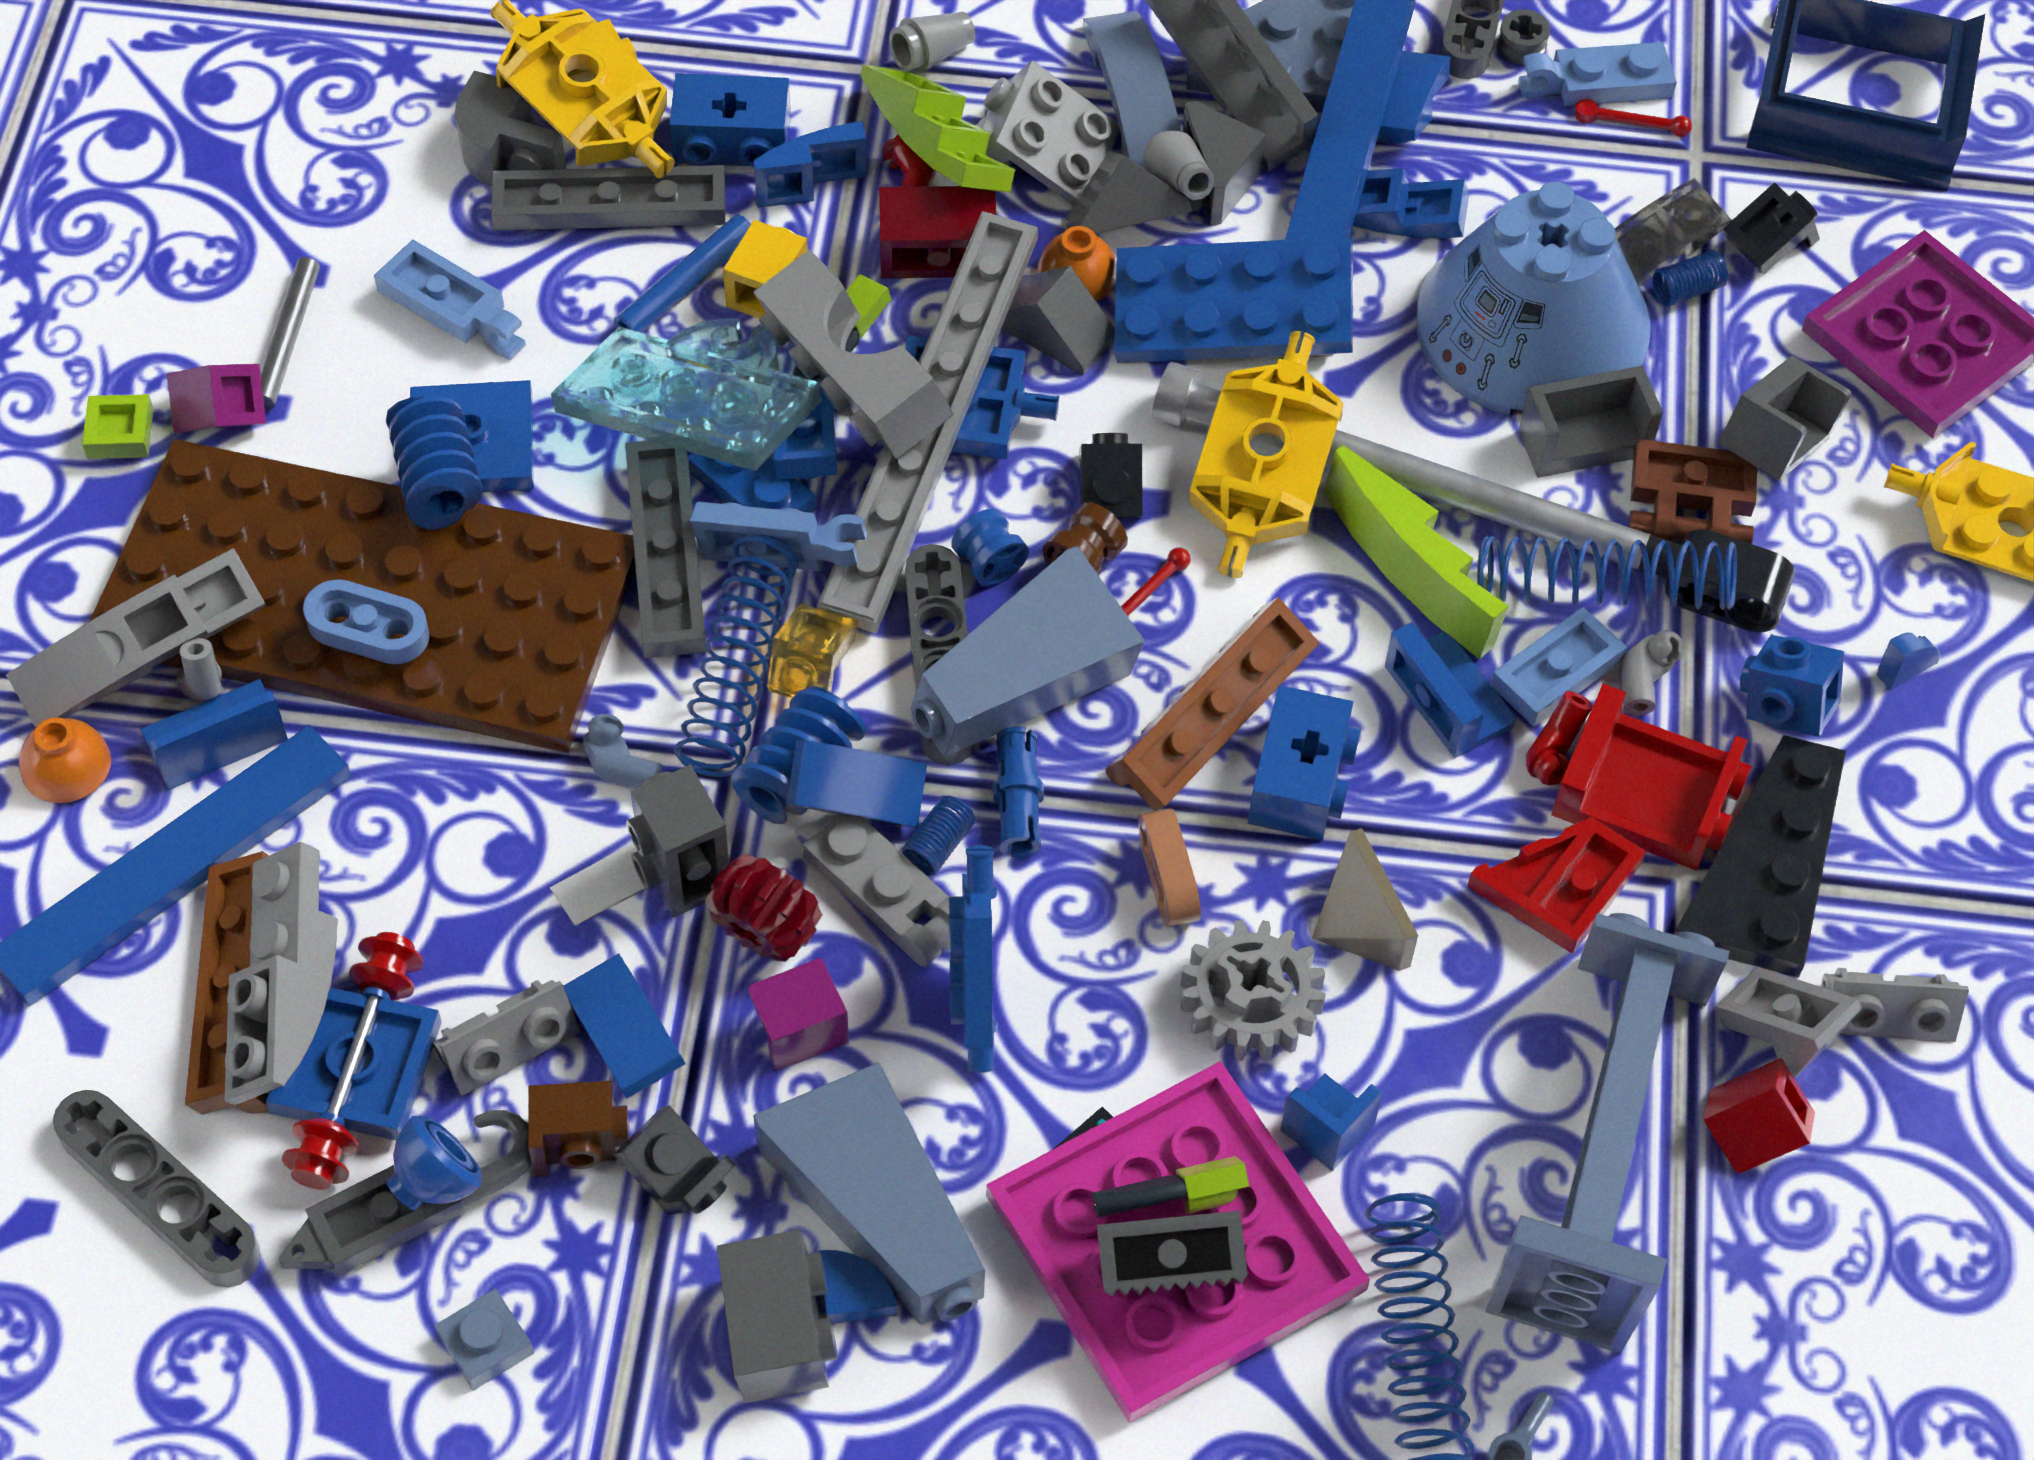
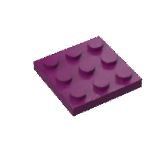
[1801,230,2034,439]

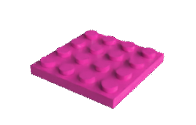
[986,1061,1370,1423]

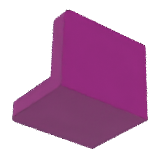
[167,364,266,433]
[748,957,849,1070]

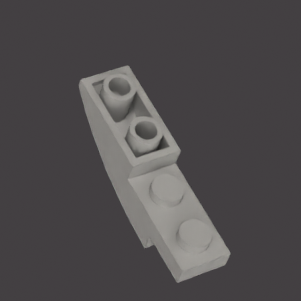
[6,548,266,727]
[225,842,338,1105]

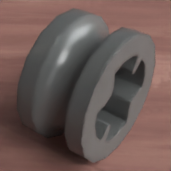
[1497,9,1551,65]

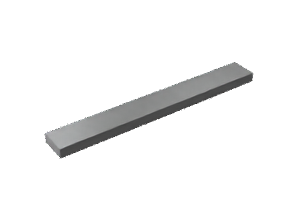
[817,211,1038,634]

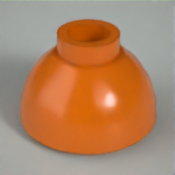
[1037,226,1116,302]
[19,717,111,803]

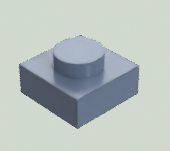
[434,1288,534,1391]

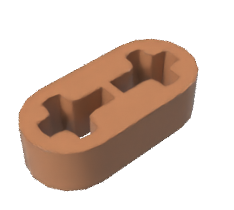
[1138,809,1201,927]

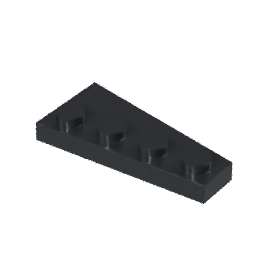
[1673,735,1846,978]

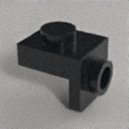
[1079,433,1143,519]

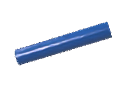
[614,214,751,340]

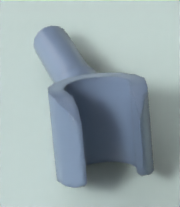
[1487,1392,1554,1460]

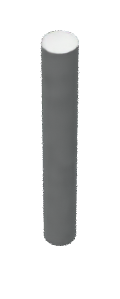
[260,257,320,410]

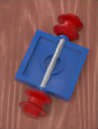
[266,932,442,1190]

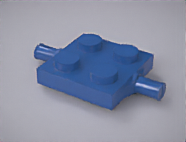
[905,335,1060,460]
[949,845,997,1073]

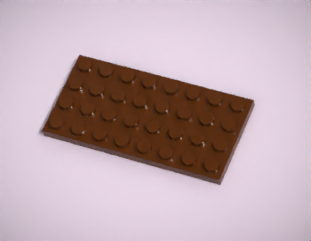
[89,439,636,753]

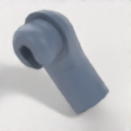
[584,714,663,789]

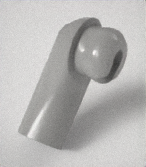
[176,638,223,701]

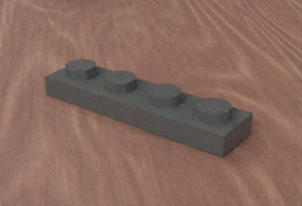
[491,165,726,230]
[625,437,707,658]

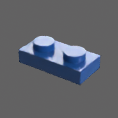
[773,383,838,480]
[688,425,817,513]

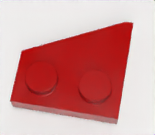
[1467,817,1646,954]

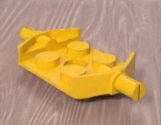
[490,0,675,178]
[1189,331,1344,578]
[1883,442,2034,582]

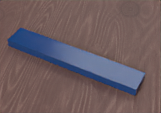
[1285,0,1416,240]
[0,724,351,1007]

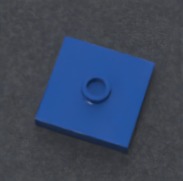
[410,380,534,492]

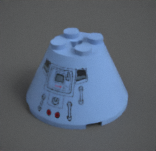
[1416,182,1651,415]

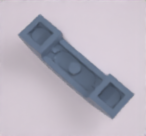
[1082,11,1181,169]

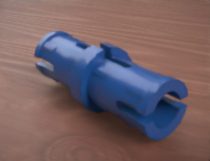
[993,726,1044,858]

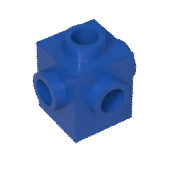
[1740,634,1844,737]

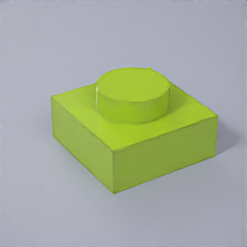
[82,394,154,459]

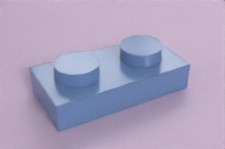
[1490,607,1627,727]

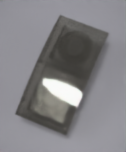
[1615,178,1732,287]

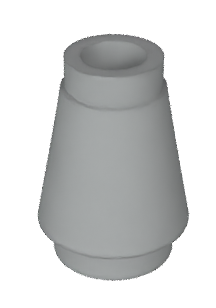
[889,11,975,73]
[1144,131,1214,200]

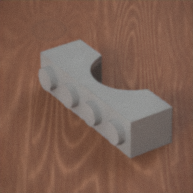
[753,249,954,459]

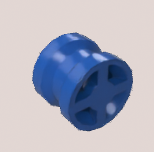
[951,508,1029,587]

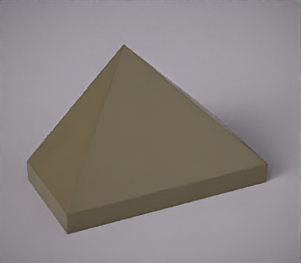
[1312,828,1418,971]

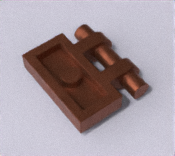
[1628,439,1758,544]

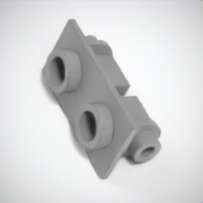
[1821,967,1969,1042]
[432,980,581,1096]

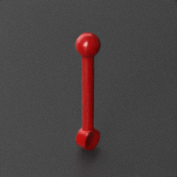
[1574,99,1692,137]
[1121,547,1191,616]

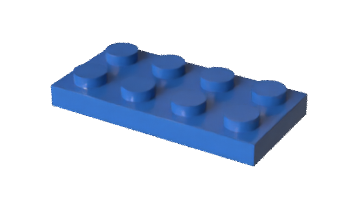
[1114,237,1353,363]

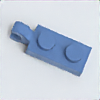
[1518,42,1677,106]
[374,239,526,360]
[690,502,867,571]

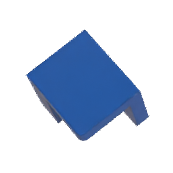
[1280,1073,1383,1171]

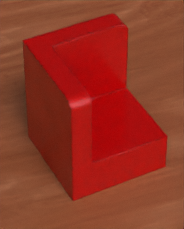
[1703,1058,1815,1173]

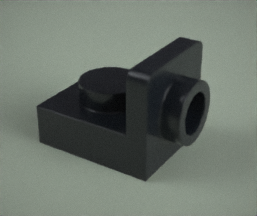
[1722,182,1820,275]
[613,1105,736,1215]

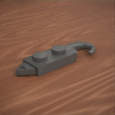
[279,1110,532,1277]

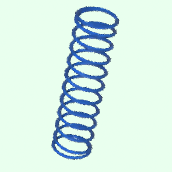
[674,535,799,777]
[1477,535,1737,610]
[1365,1192,1474,1460]

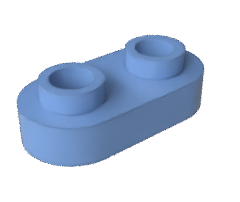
[303,580,429,664]

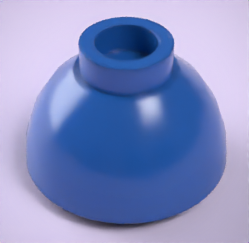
[386,1116,482,1210]

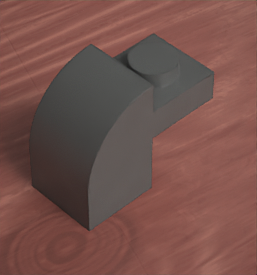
[455,70,566,187]

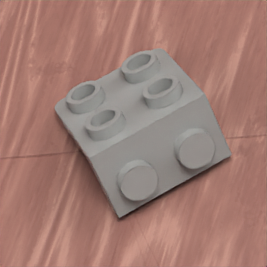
[976,60,1119,205]

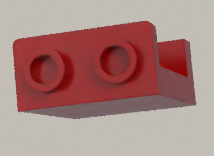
[1551,684,1752,871]

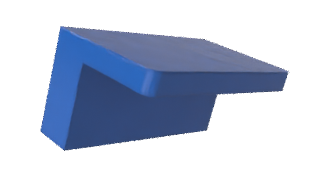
[1384,622,1516,759]
[140,679,288,790]

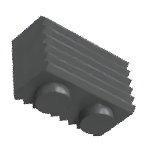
[1097,1211,1248,1298]

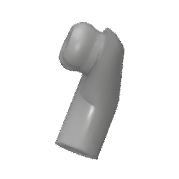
[1620,630,1684,716]

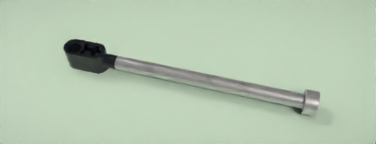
[1152,361,1795,632]

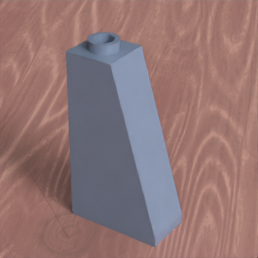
[910,546,1145,757]
[753,1062,985,1325]

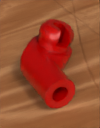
[882,134,936,187]
[1525,691,1593,786]

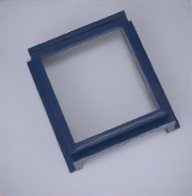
[1746,0,1986,190]

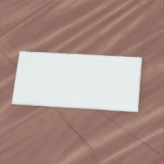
[550,843,645,926]

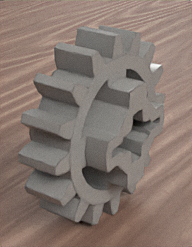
[1180,919,1326,1061]

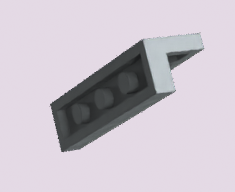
[1145,0,1318,173]

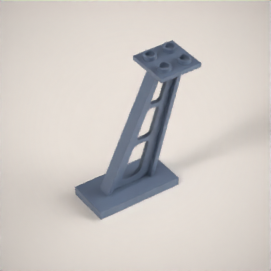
[1485,913,1730,1354]

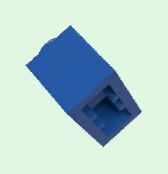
[669,73,791,167]
[1248,685,1361,840]

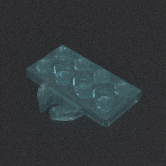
[551,318,821,471]

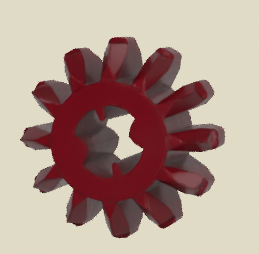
[705,854,823,962]

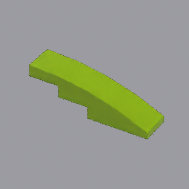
[860,65,1015,192]
[1324,445,1509,659]

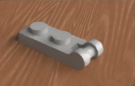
[802,815,950,967]

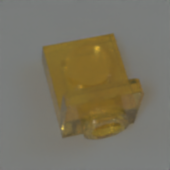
[767,603,858,698]

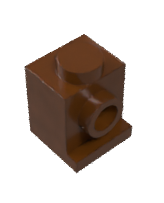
[528,1081,630,1178]

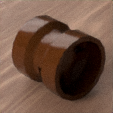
[1042,502,1128,575]

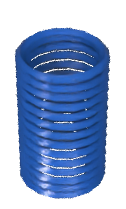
[1652,250,1728,307]
[901,795,976,876]

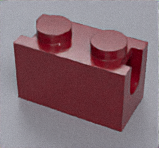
[879,185,997,279]

